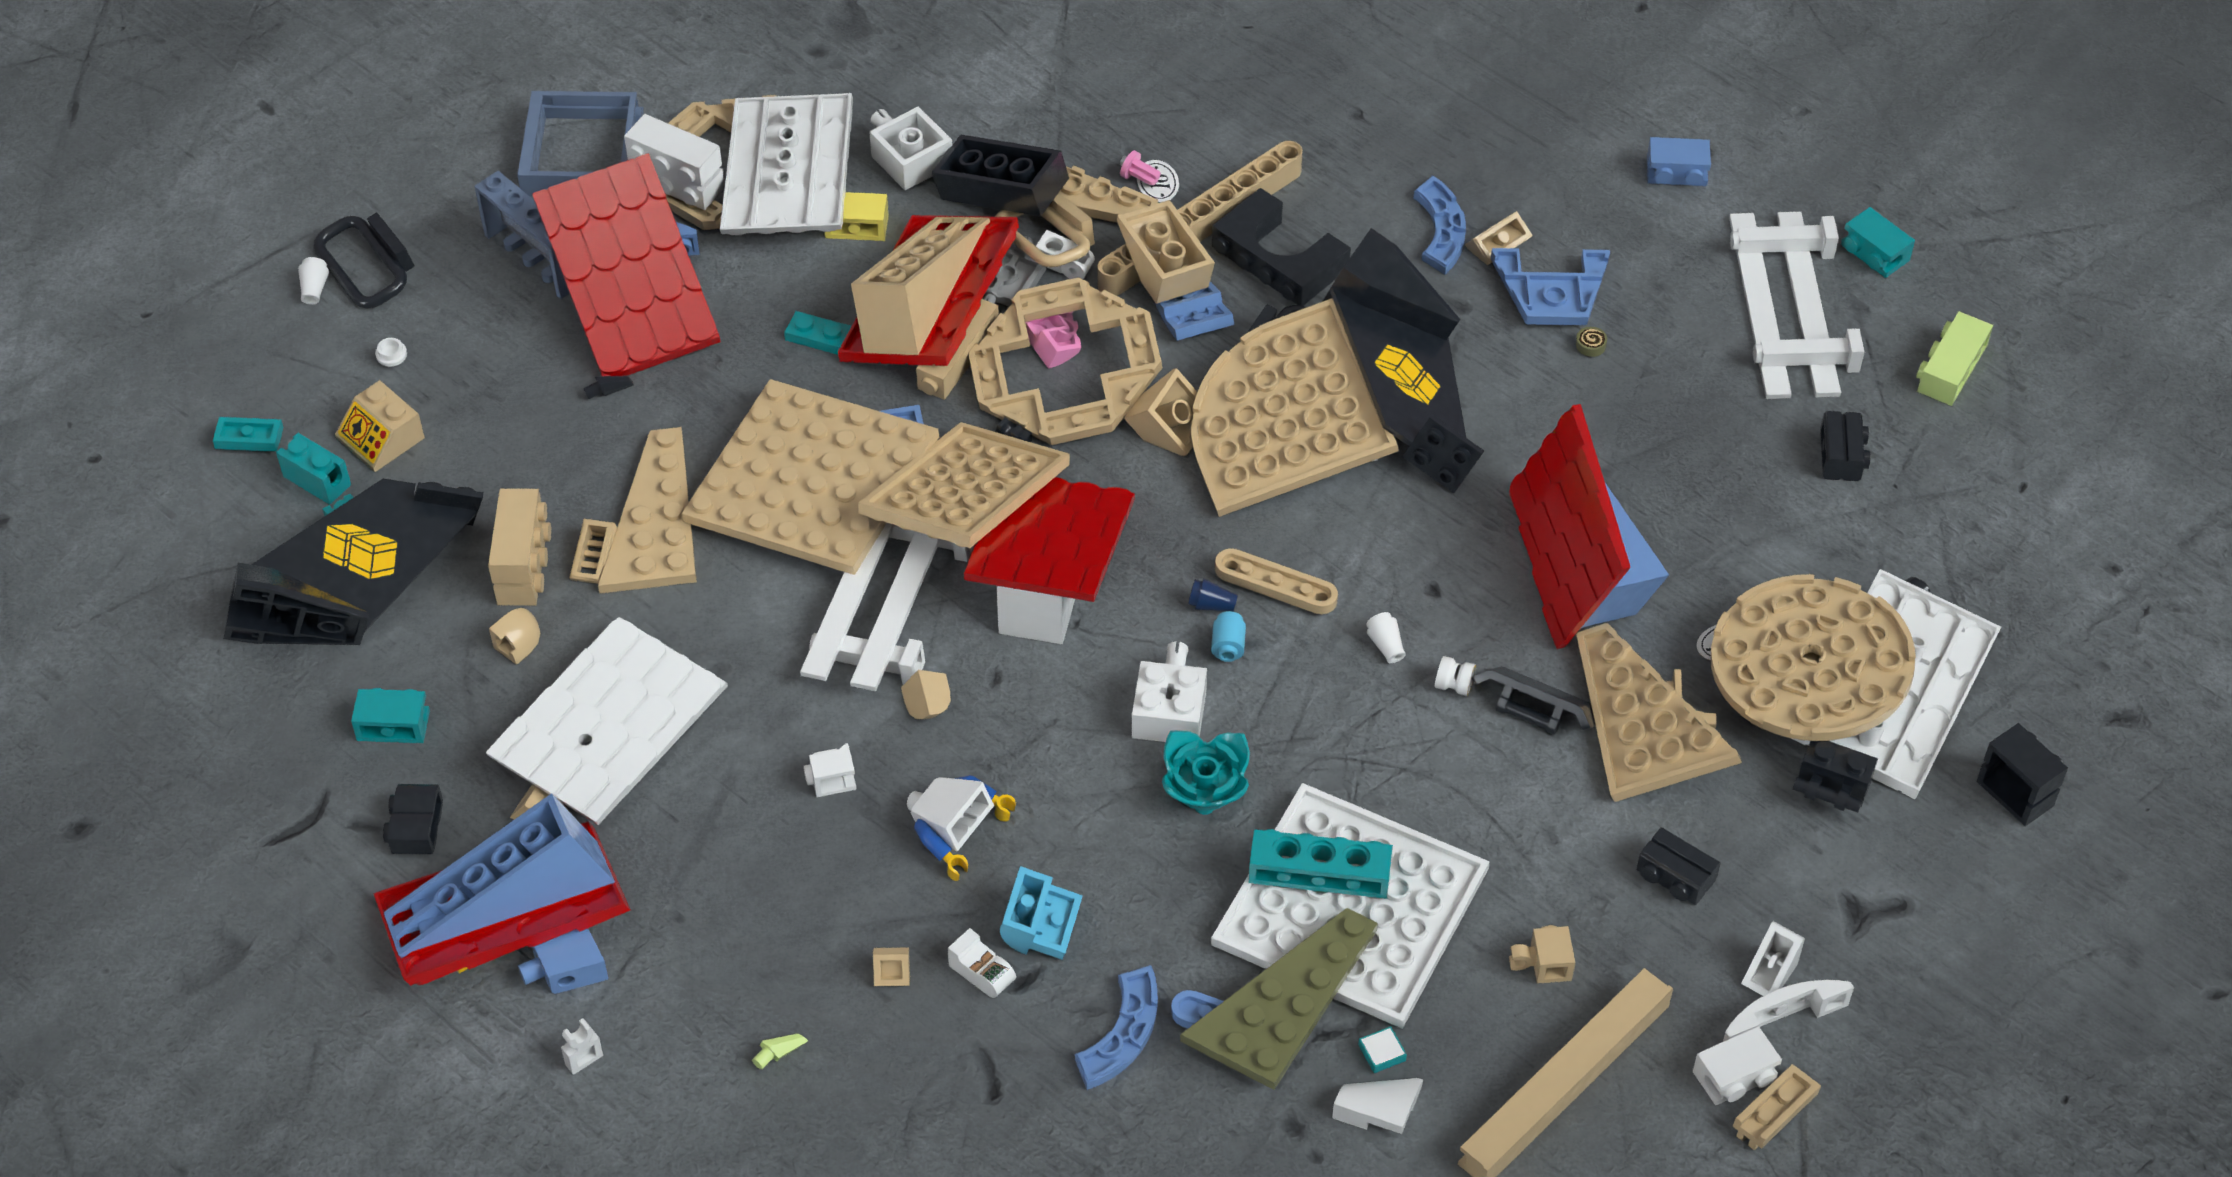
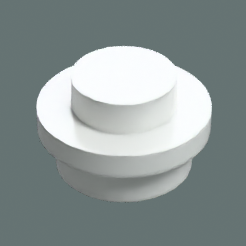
[375,338,407,367]

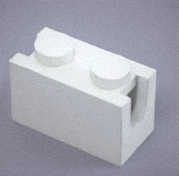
[1693,1026,1782,1105]

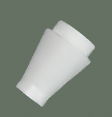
[298,257,329,304]
[1366,612,1406,663]

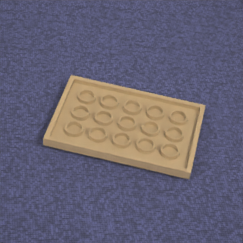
[858,422,1070,548]

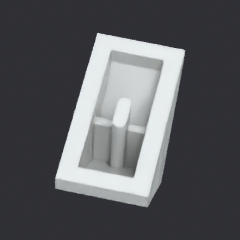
[1741,921,1805,996]

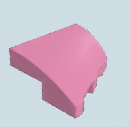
[1025,311,1081,369]

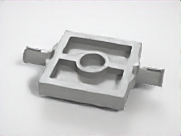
[983,236,1046,307]

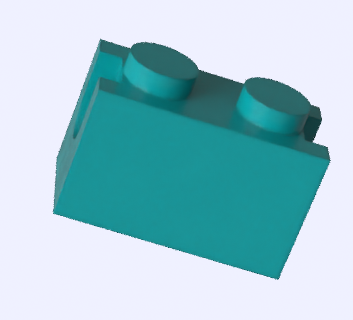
[1841,207,1915,278]
[276,433,351,505]
[351,688,430,743]

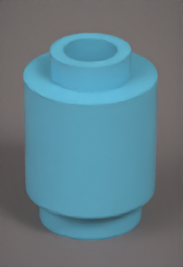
[1211,611,1246,662]

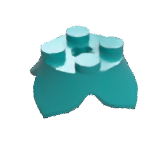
[1162,730,1250,815]

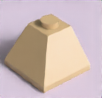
[1124,368,1197,456]

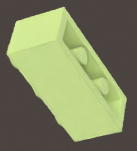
[1916,311,1993,406]

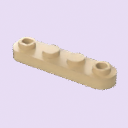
[1215,549,1338,614]

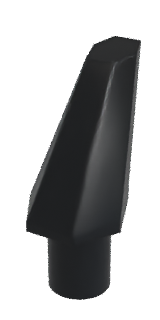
[583,376,634,399]

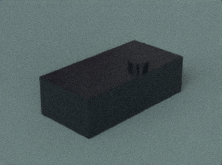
[932,134,1069,217]

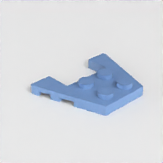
[1491,248,1610,325]

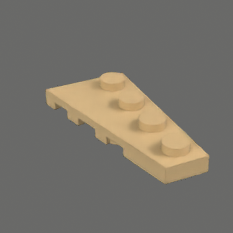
[1049,166,1158,222]

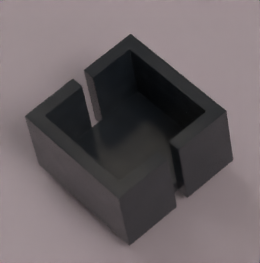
[1976,723,2068,826]

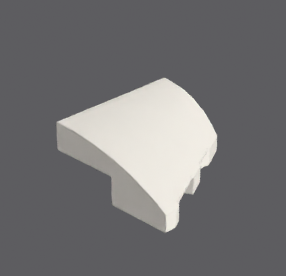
[1332,1078,1423,1134]

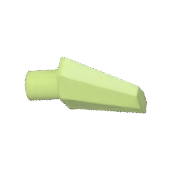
[752,1034,808,1070]

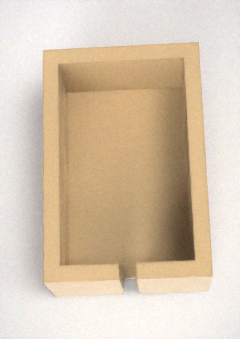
[488,489,551,606]

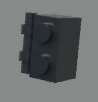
[1792,741,1878,813]

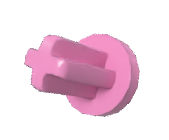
[1120,150,1161,185]

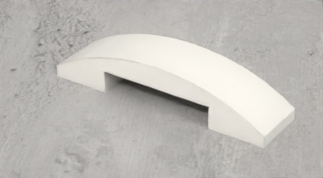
[1723,980,1854,1042]

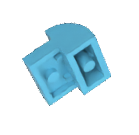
[1000,866,1083,960]

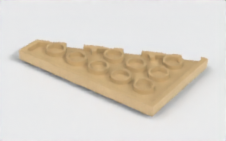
[1576,623,1742,802]

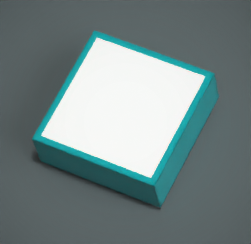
[1358,1026,1407,1073]

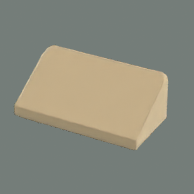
[1465,211,1533,265]

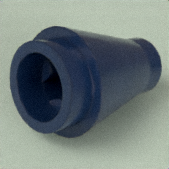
[1188,578,1238,612]

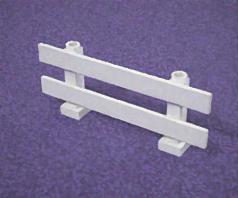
[1729,212,1865,399]
[800,523,974,691]

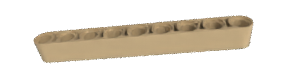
[1098,141,1303,296]

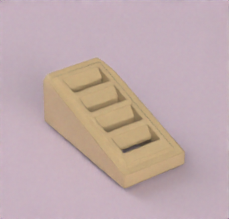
[569,519,617,584]

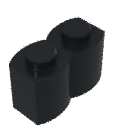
[383,784,443,854]

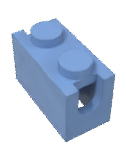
[1647,137,1711,186]

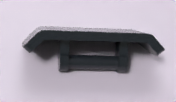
[1471,666,1596,735]

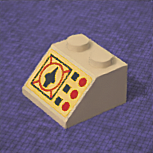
[335,380,425,472]

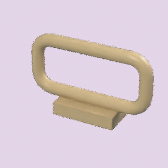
[995,194,1095,267]

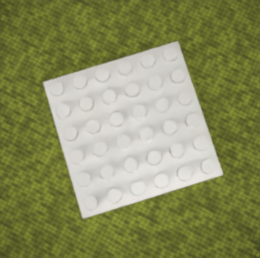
[1211,783,1490,1029]

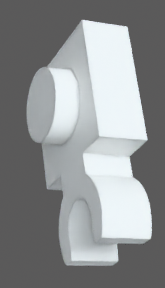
[561,1018,603,1075]

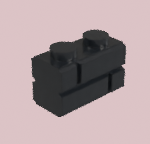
[1820,411,1870,481]
[1636,827,1721,905]

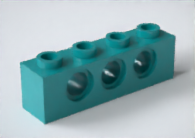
[1248,829,1393,899]

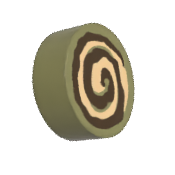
[1576,327,1608,357]

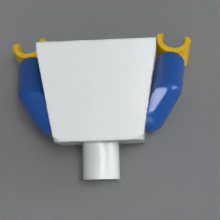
[907,775,1016,881]

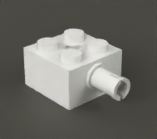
[870,107,952,191]
[1132,642,1207,742]

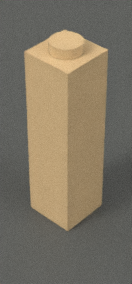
[916,299,999,400]

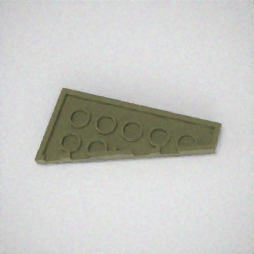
[1180,908,1378,1090]

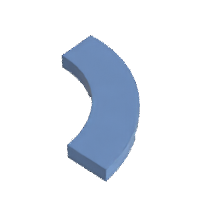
[1413,176,1466,275]
[1075,965,1158,1090]

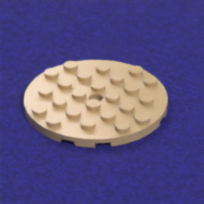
[1711,574,1916,741]

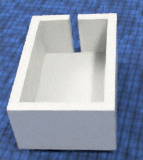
[624,114,725,210]

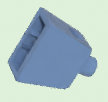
[517,929,608,994]

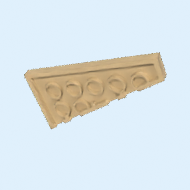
[598,427,697,594]

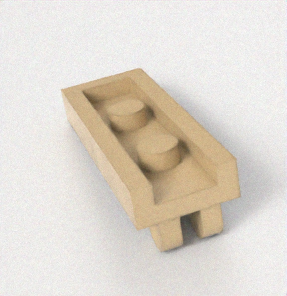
[1733,1064,1821,1150]

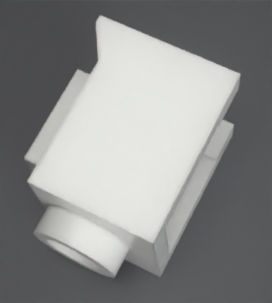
[804,743,856,797]

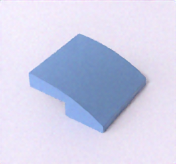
[1155,282,1234,341]

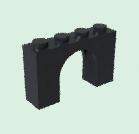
[1212,188,1351,306]

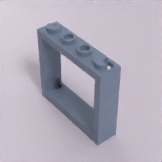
[517,91,644,196]

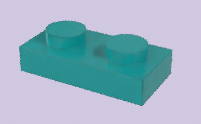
[784,311,851,355]
[213,417,284,452]

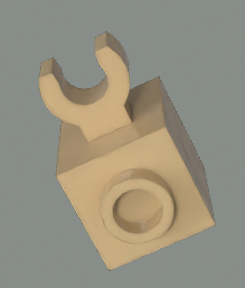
[1509,925,1575,983]

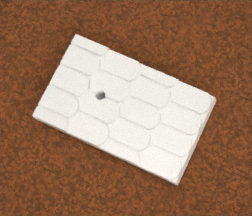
[720,93,853,235]
[1791,569,2001,799]
[486,617,728,825]

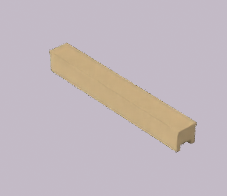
[1458,968,1673,1177]

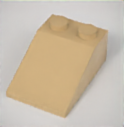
[1117,200,1215,304]

